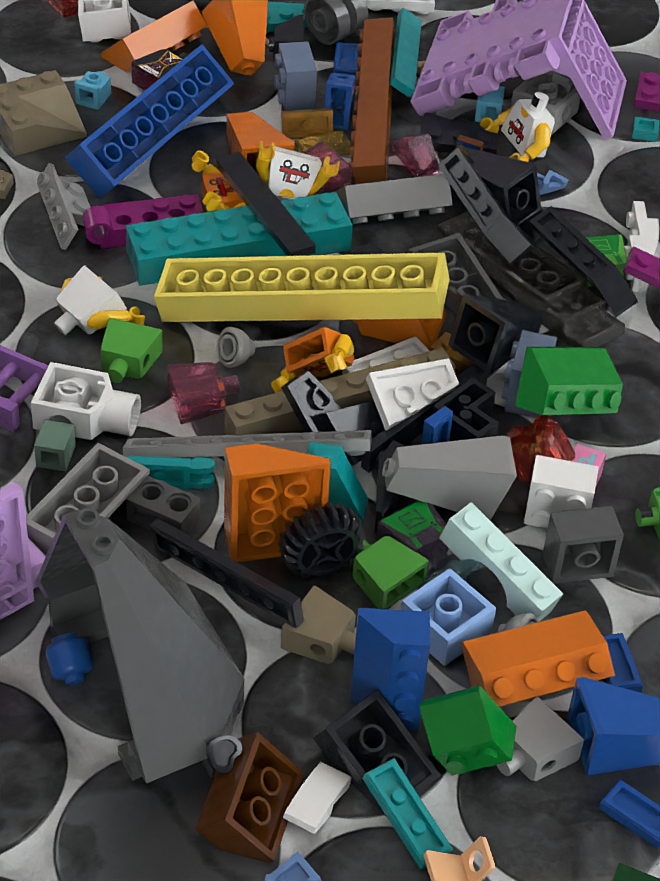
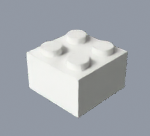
[78,0,131,42]
[524,455,599,528]

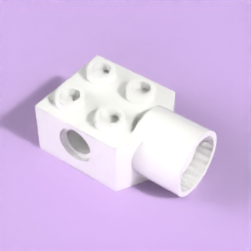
[31,362,141,440]

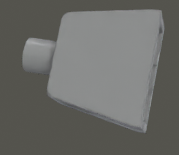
[497,696,584,781]

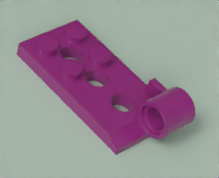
[82,194,204,248]

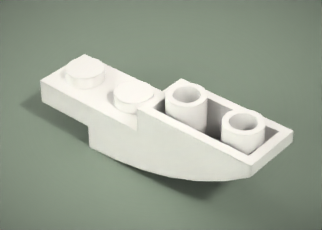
[624,201,659,292]

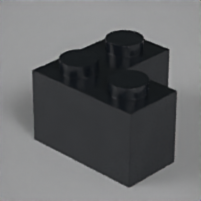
[432,377,499,441]

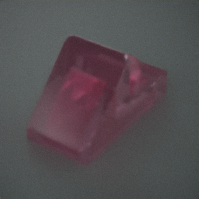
[392,133,440,177]

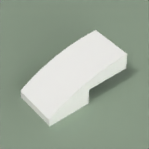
[283,762,352,834]

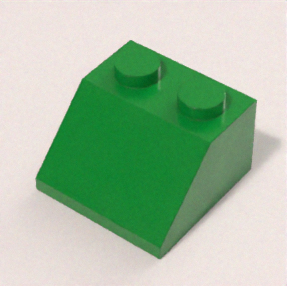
[419,685,517,775]

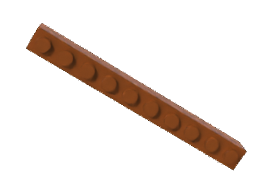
[349,17,395,185]

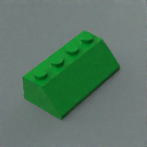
[515,346,623,415]

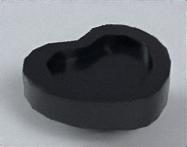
[206,735,242,773]

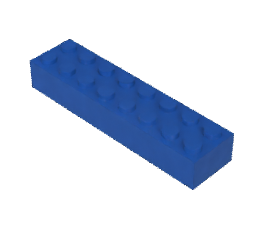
[64,44,234,199]

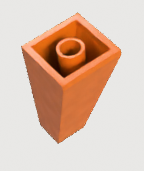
[202,0,268,76]
[226,112,295,174]

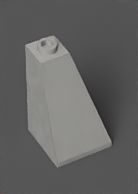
[382,436,517,520]

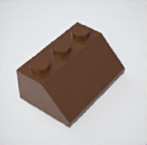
[195,732,304,863]

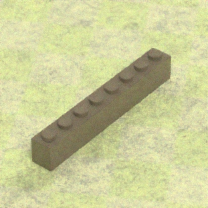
[224,348,456,435]

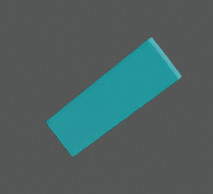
[362,758,453,870]

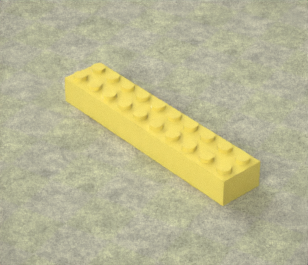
[154,253,449,322]

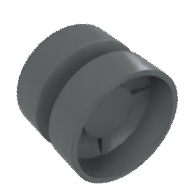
[304,0,368,45]

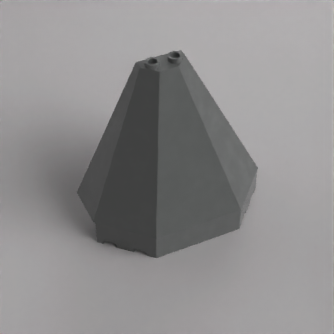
[36,508,245,783]

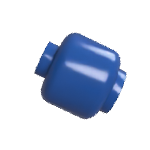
[46,632,94,686]

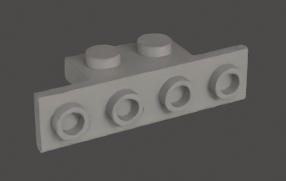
[37,163,90,250]

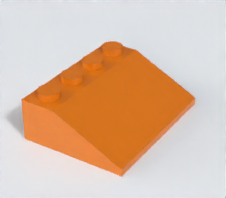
[224,443,331,563]

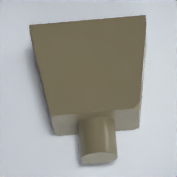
[281,586,356,664]

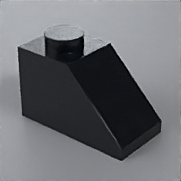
[269,15,304,55]

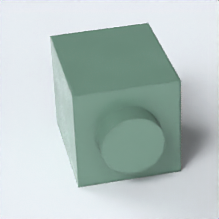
[34,420,76,472]

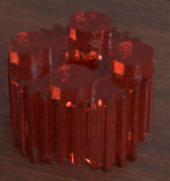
[506,415,576,482]

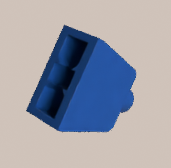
[325,73,356,131]

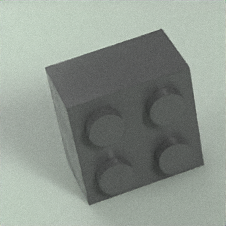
[542,506,624,584]

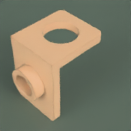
[423,836,495,881]

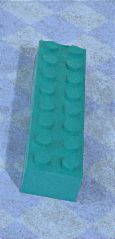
[125,192,353,286]

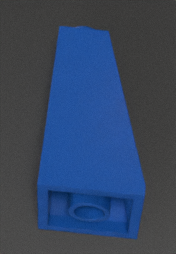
[567,677,660,776]

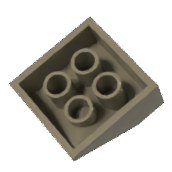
[0,70,87,156]

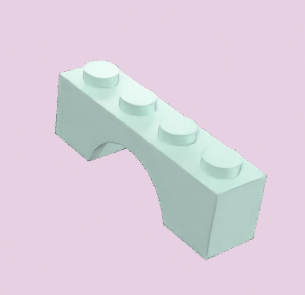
[439,502,563,622]

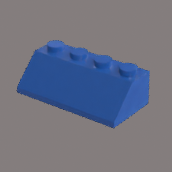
[350,608,430,730]

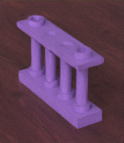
[0,345,48,433]

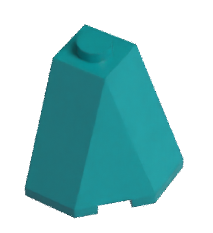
[307,442,368,523]

